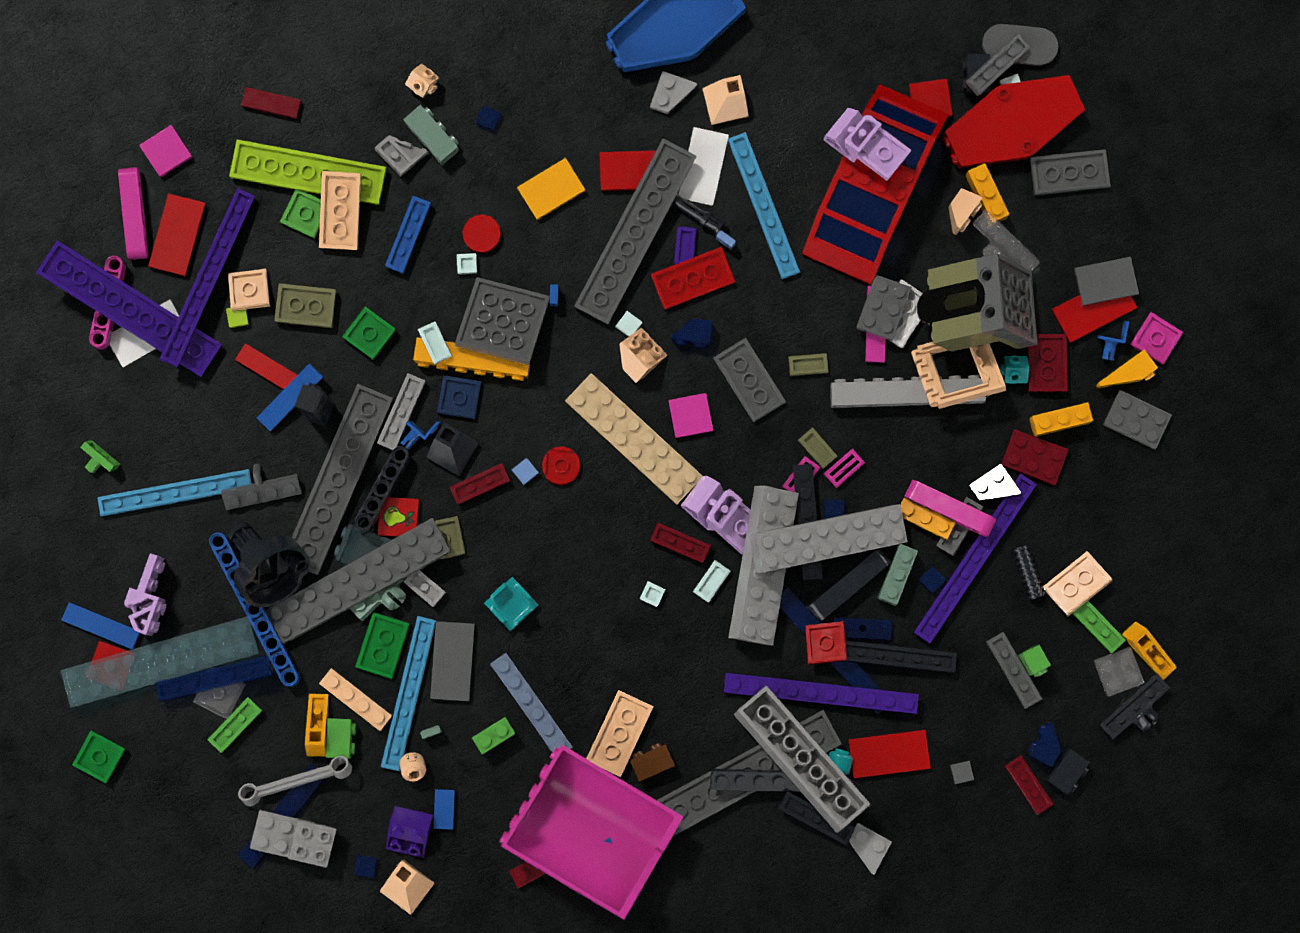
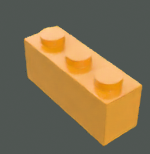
[965,163,1009,226]
[1029,402,1093,437]

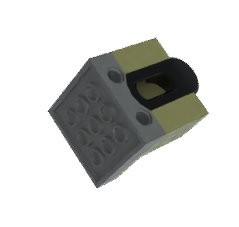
[917,253,1037,352]

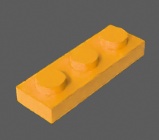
[900,497,956,540]

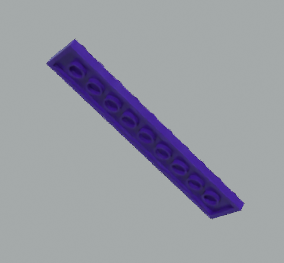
[36,240,222,377]

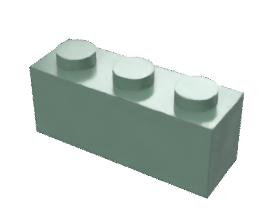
[403,105,459,165]
[877,544,918,606]

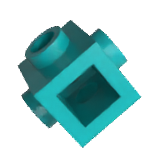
[1000,356,1029,384]

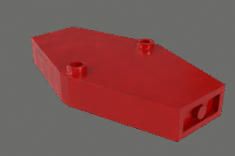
[942,75,1085,168]

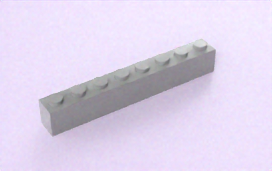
[830,375,986,408]

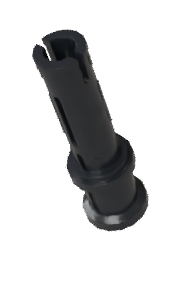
[672,194,726,236]

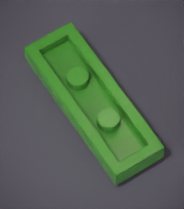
[1072,601,1125,653]
[208,697,263,753]

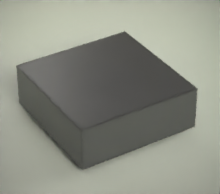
[950,761,974,784]

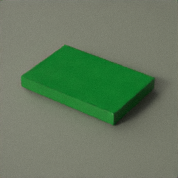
[355,612,410,679]

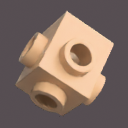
[405,64,439,98]

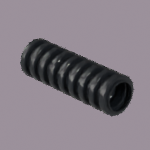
[1013,545,1045,600]

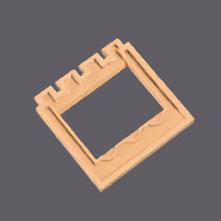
[911,342,1006,409]

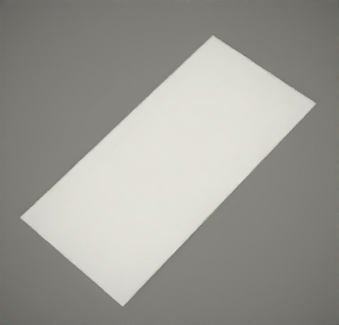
[679,127,729,206]
[109,300,179,367]

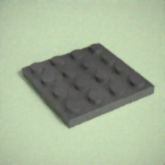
[455,277,550,366]

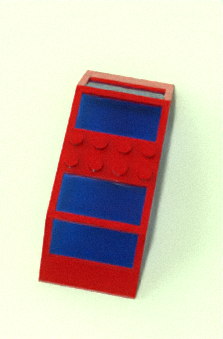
[802,84,949,285]

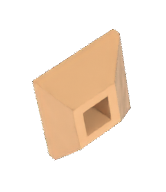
[703,75,748,125]
[948,188,982,235]
[620,328,667,383]
[380,860,434,914]

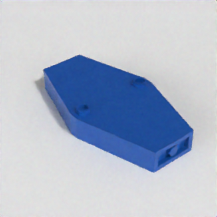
[605,0,746,72]

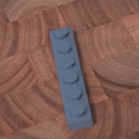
[490,653,573,752]

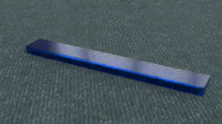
[780,587,883,715]

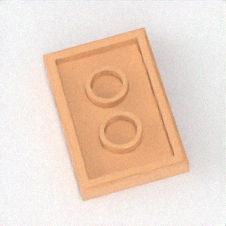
[1043,551,1113,616]

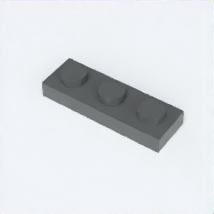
[936,497,983,556]

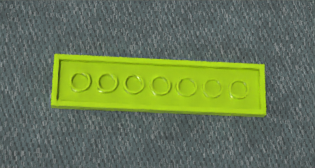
[229,140,386,205]

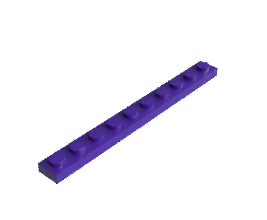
[159,188,255,367]
[914,474,1037,644]
[724,673,919,714]

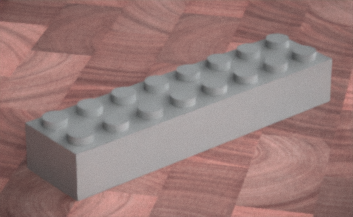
[729,486,799,645]
[749,504,907,573]
[734,686,870,833]

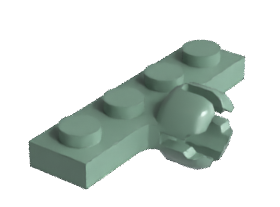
[350,577,407,621]

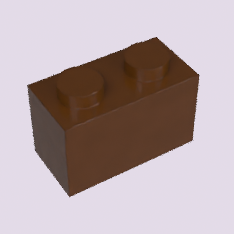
[630,743,675,781]

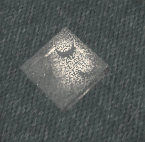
[1093,647,1144,697]

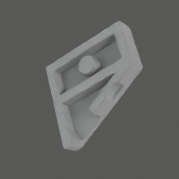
[650,72,697,114]
[375,136,428,177]
[849,823,891,875]

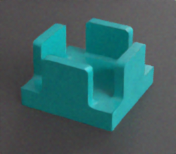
[484,577,539,632]

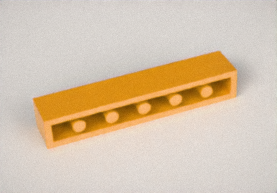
[413,338,530,381]

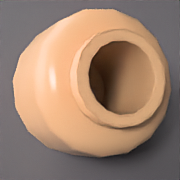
[399,752,426,781]

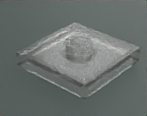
[193,668,246,719]

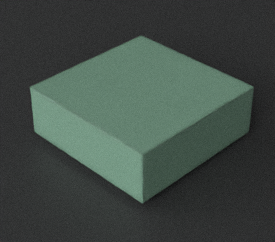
[420,725,442,739]

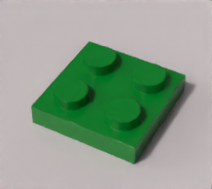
[342,306,396,360]
[72,731,126,783]

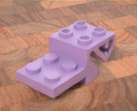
[823,108,911,181]
[681,476,750,554]
[124,553,166,636]

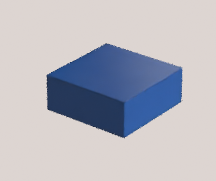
[550,284,559,307]

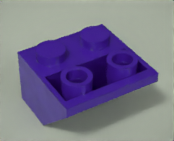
[386,806,433,858]

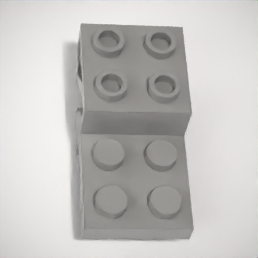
[250,810,336,867]

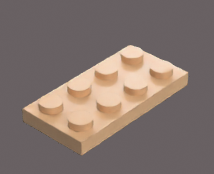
[319,171,361,250]
[586,690,653,777]

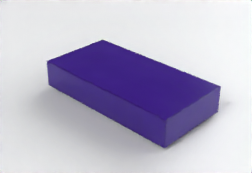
[674,226,696,265]

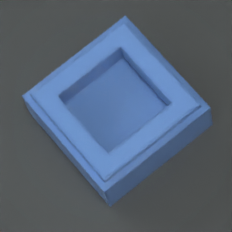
[716,231,736,250]
[512,458,539,485]

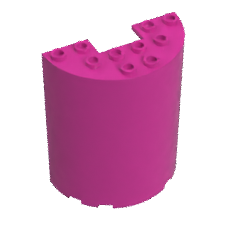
[499,745,683,919]

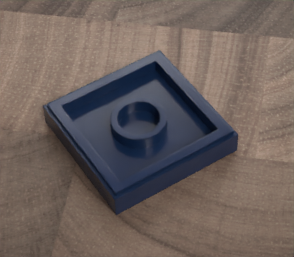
[437,375,481,420]

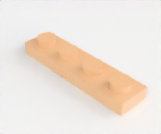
[319,668,392,731]

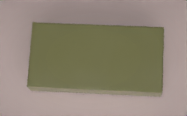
[788,353,828,376]
[798,427,838,469]

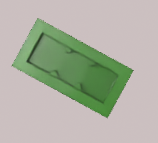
[80,440,120,473]

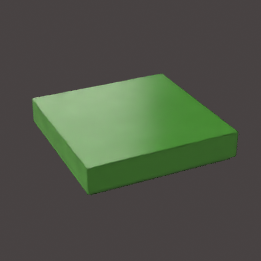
[280,189,321,239]

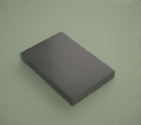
[1074,257,1139,306]

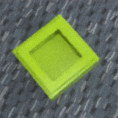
[226,308,249,328]

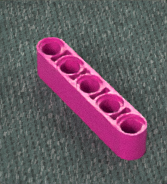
[118,167,148,260]
[89,256,126,350]
[904,480,997,537]

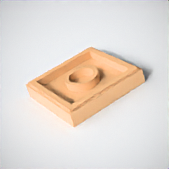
[228,269,270,311]

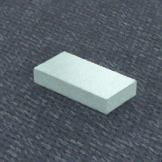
[418,322,452,365]
[693,560,730,603]

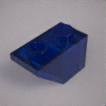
[671,318,713,348]
[1028,722,1061,767]

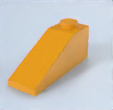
[1095,350,1158,388]
[1122,622,1177,680]
[305,694,329,756]

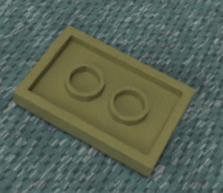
[274,284,336,328]

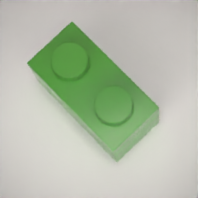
[1017,645,1051,677]
[472,717,516,754]
[326,719,356,758]

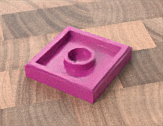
[139,125,192,178]
[1130,312,1183,365]
[669,393,713,438]

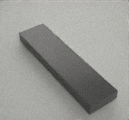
[965,33,1030,96]
[986,632,1042,709]

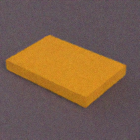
[517,158,585,220]

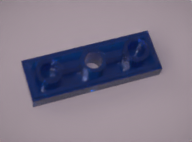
[833,617,892,640]

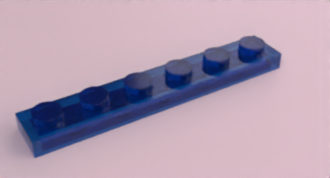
[155,656,272,702]
[238,764,325,868]

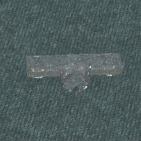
[973,210,1040,271]

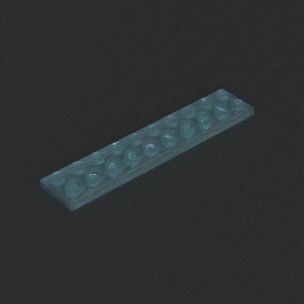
[60,617,259,708]

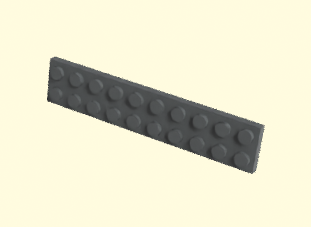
[574,139,697,324]
[292,384,393,575]
[265,518,451,645]
[656,710,842,836]

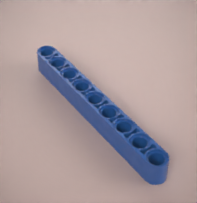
[209,533,300,687]

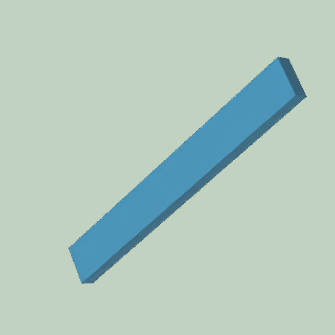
[728,132,800,280]
[97,469,252,516]
[381,616,436,771]

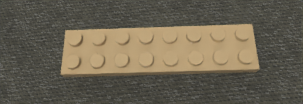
[565,373,702,505]

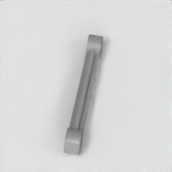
[238,756,352,806]

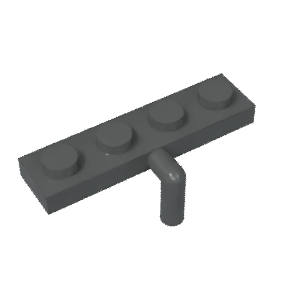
[221,464,301,510]

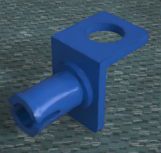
[1097,321,1129,361]
[400,420,442,450]

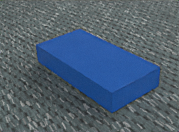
[434,789,455,829]

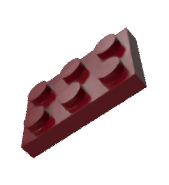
[1027,334,1068,392]
[1001,429,1069,486]

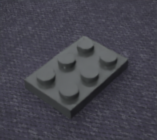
[856,275,912,341]
[1103,390,1172,450]

